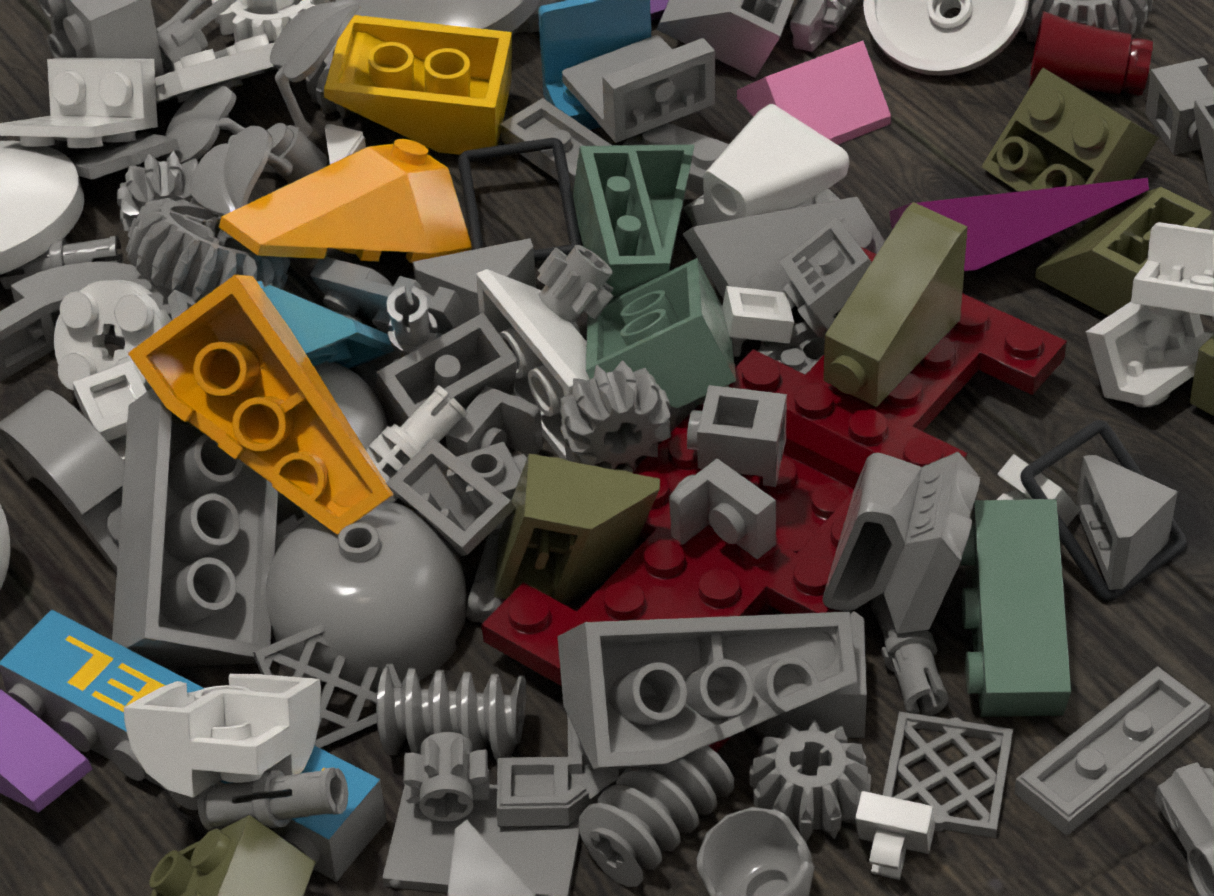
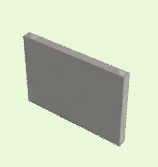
[382,784,581,896]

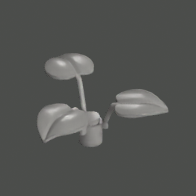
[161,1,361,216]

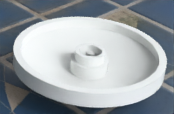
[0,141,84,275]

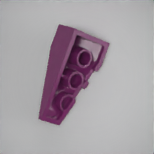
[889,178,1149,272]

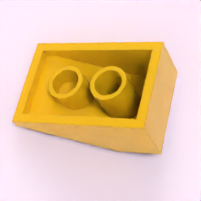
[324,15,512,159]

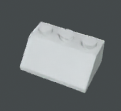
[476,269,590,460]

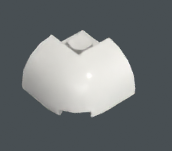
[124,674,321,798]

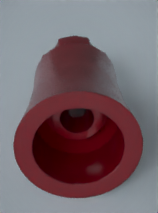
[1028,11,1153,96]

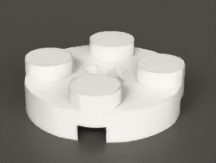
[54,280,172,391]

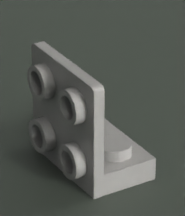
[562,35,715,143]

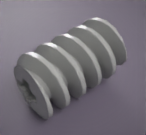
[376,666,526,763]
[579,746,734,887]

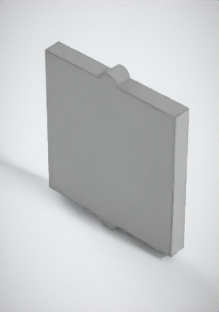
[69,132,180,180]

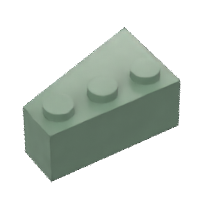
[573,144,695,299]
[960,499,1071,717]

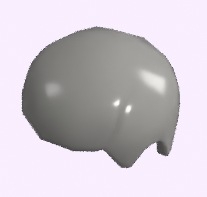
[697,807,815,896]

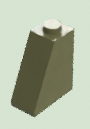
[823,202,967,407]

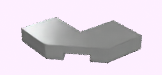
[497,715,632,826]

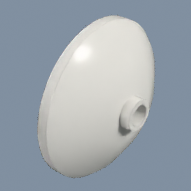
[863,0,1029,75]

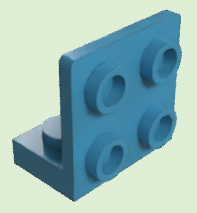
[538,0,651,130]

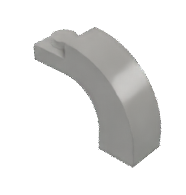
[0,262,172,382]
[0,390,125,572]

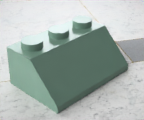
[586,258,736,408]

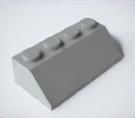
[112,388,278,668]

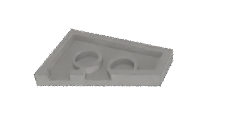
[683,197,885,309]

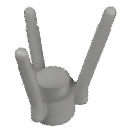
[156,0,274,72]

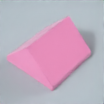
[737,41,891,145]

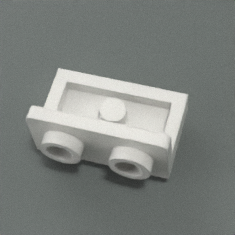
[1131,222,1214,322]
[1086,302,1214,407]

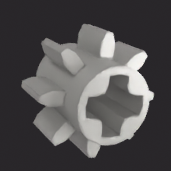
[537,245,613,322]
[403,732,490,821]

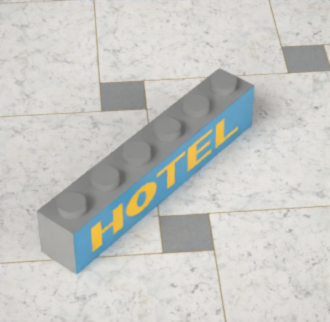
[0,610,387,882]

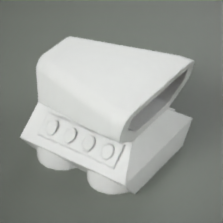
[684,104,849,227]

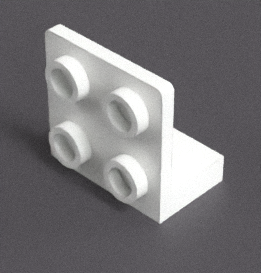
[0,58,158,148]

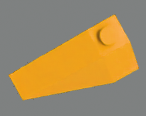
[219,139,472,263]
[128,274,393,535]

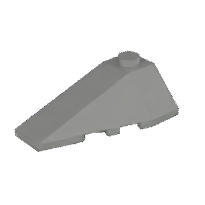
[558,612,857,769]

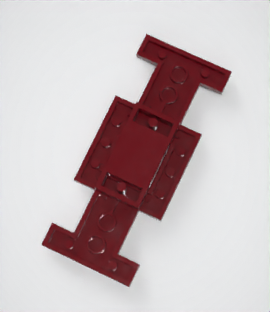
[481,247,1067,753]

